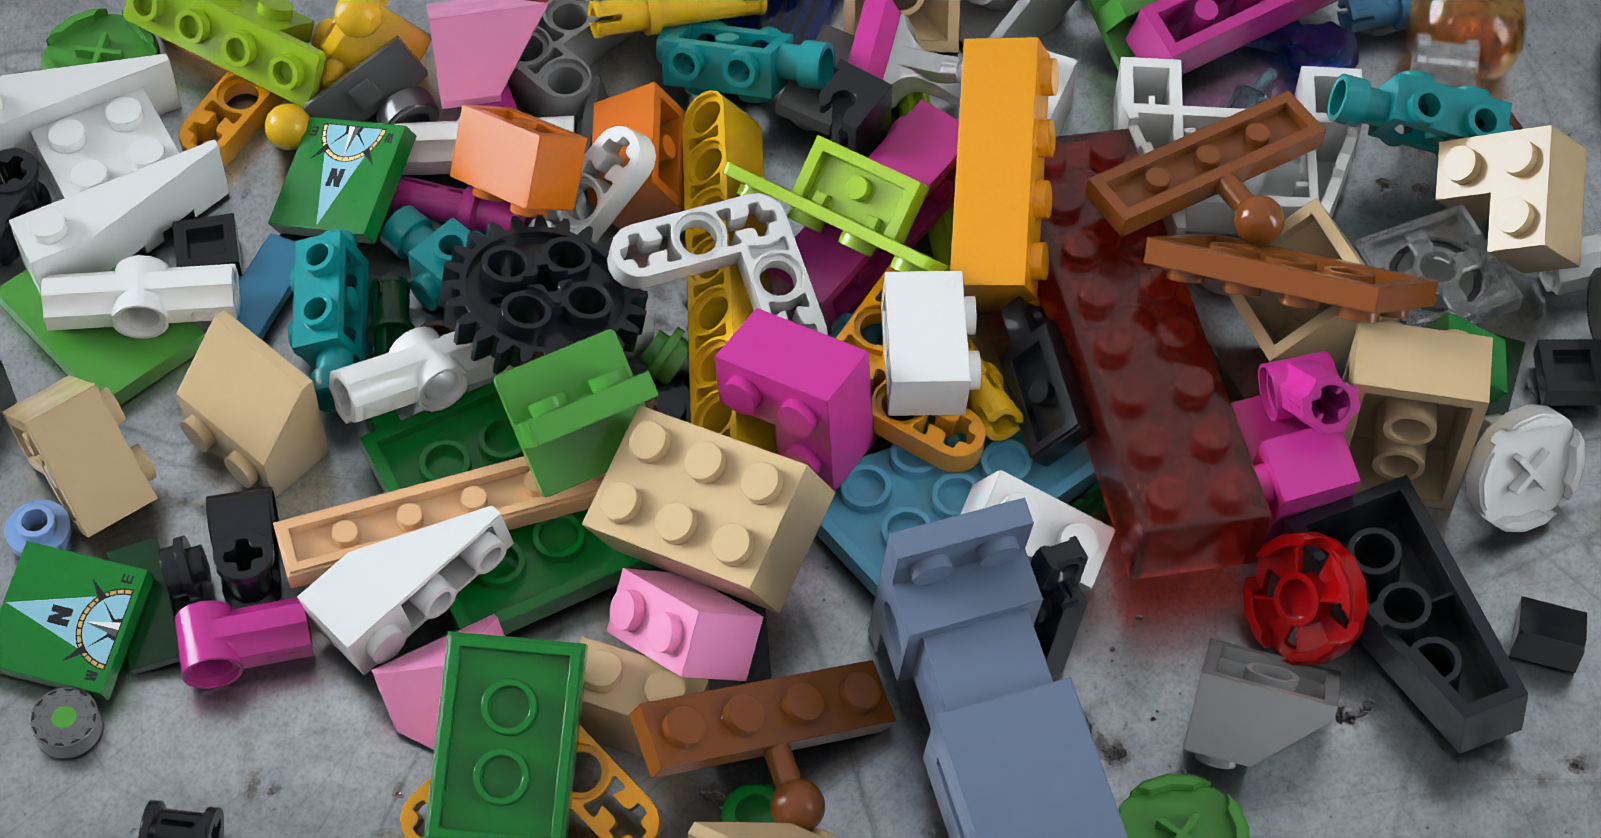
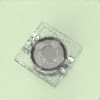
[1352,203,1524,327]

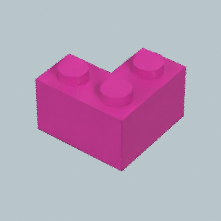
[715,308,874,491]
[1218,395,1361,541]

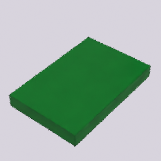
[424,631,588,838]

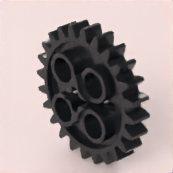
[439,215,648,374]

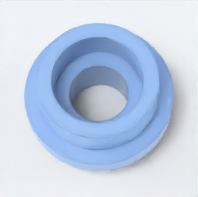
[4,499,72,557]

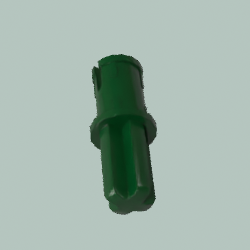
[366,274,416,357]

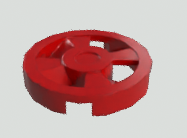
[1243,532,1368,666]

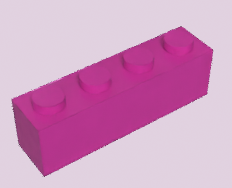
[1125,0,1338,75]
[766,99,959,335]

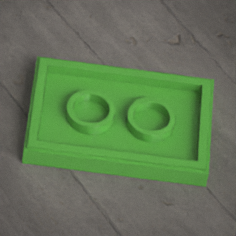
[0,266,205,405]

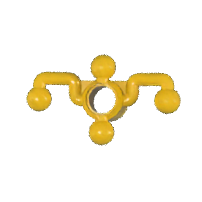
[265,0,431,150]

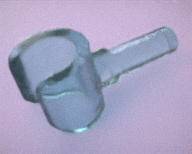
[1226,67,1278,109]

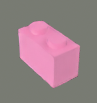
[606,568,763,681]

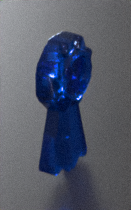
[1244,20,1359,74]

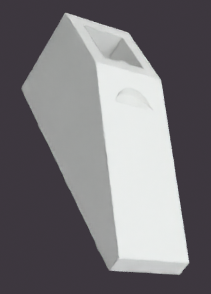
[297,505,514,675]

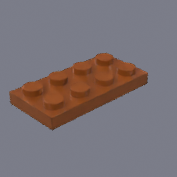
[1144,232,1439,323]

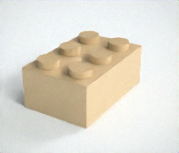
[1343,320,1493,510]
[582,405,836,613]

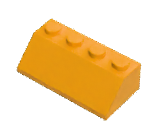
[950,37,1059,312]

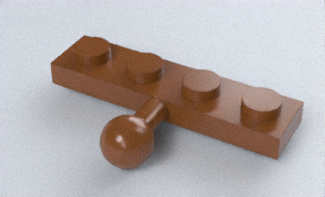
[1085,90,1326,246]
[629,660,896,831]

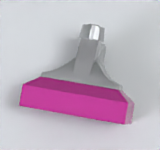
[848,0,963,108]

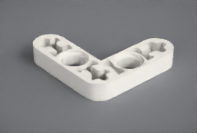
[528,126,656,359]
[607,193,828,335]

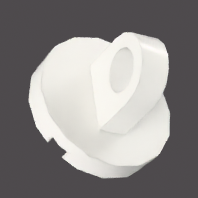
[1465,405,1585,532]

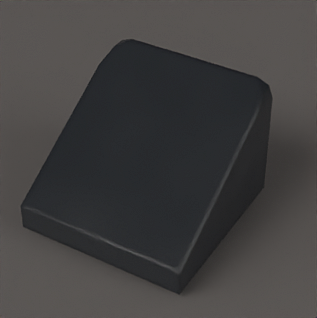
[1509,596,1587,673]

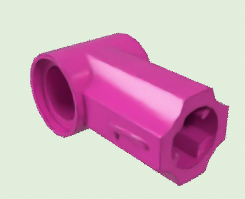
[1258,351,1360,435]
[175,597,314,689]

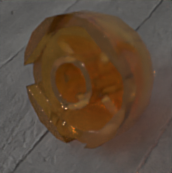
[1407,0,1527,88]

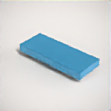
[236,233,296,340]

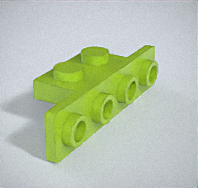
[123,0,326,107]
[722,135,950,272]

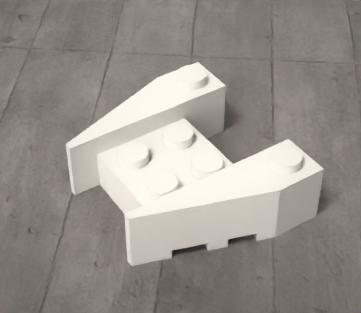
[0,54,230,295]
[1113,57,1363,270]

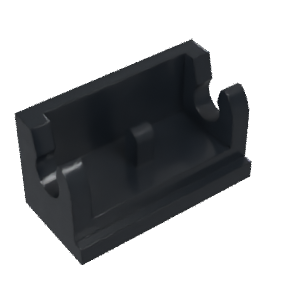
[819,59,892,158]

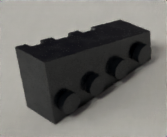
[1284,474,1529,754]

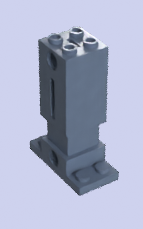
[868,497,1128,838]

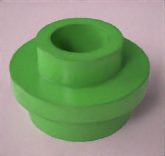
[639,326,689,385]

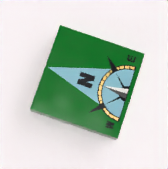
[268,117,417,244]
[0,541,155,701]

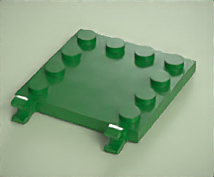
[359,381,657,635]

